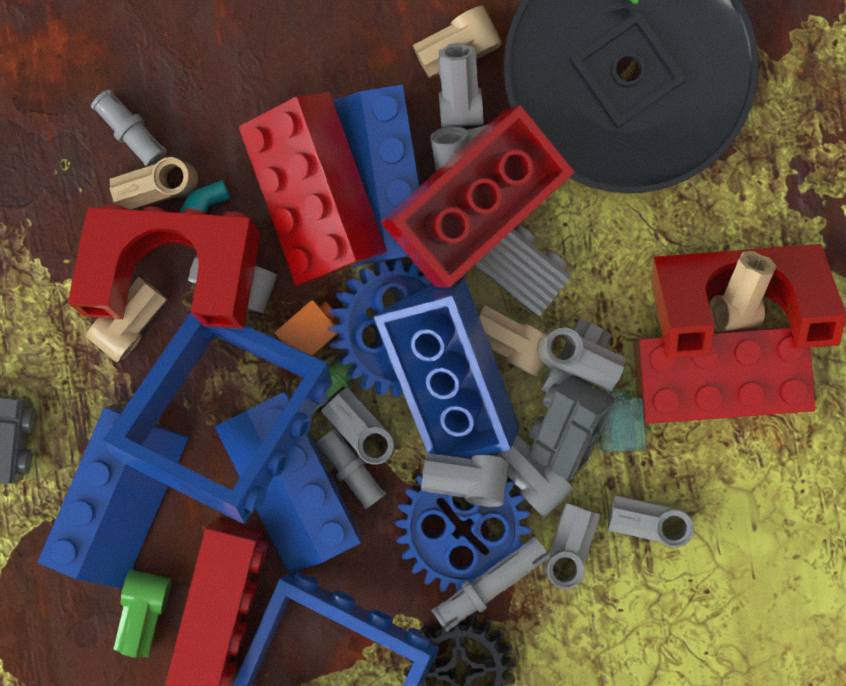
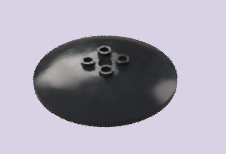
[504,0,758,194]

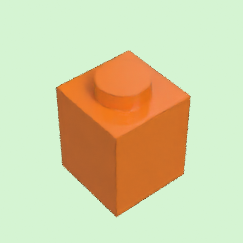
[274,300,340,356]

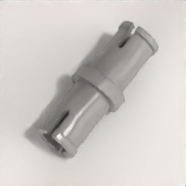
[91,89,167,167]
[315,428,386,510]

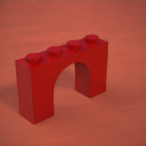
[68,204,261,329]
[651,244,846,358]

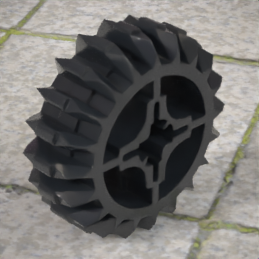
[404,612,516,686]

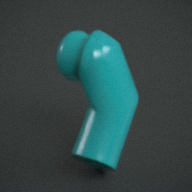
[180,180,231,213]

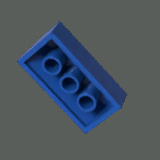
[333,84,419,268]
[374,277,520,459]
[215,390,363,574]
[37,404,190,589]

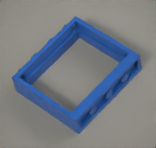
[103,313,333,524]
[233,572,440,686]

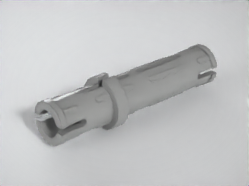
[432,536,550,632]

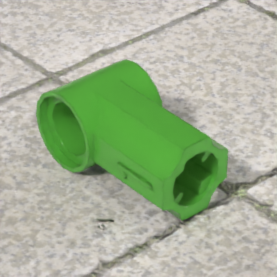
[114,569,172,658]

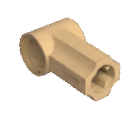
[413,5,503,79]
[109,157,198,210]
[709,251,776,333]
[85,277,168,364]
[479,305,557,378]

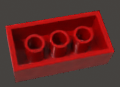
[239,92,387,286]
[380,105,575,288]
[633,327,815,424]
[165,517,269,686]

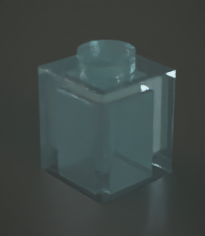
[598,390,646,453]

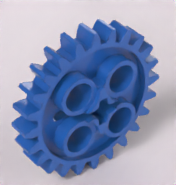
[328,260,434,397]
[395,474,531,592]

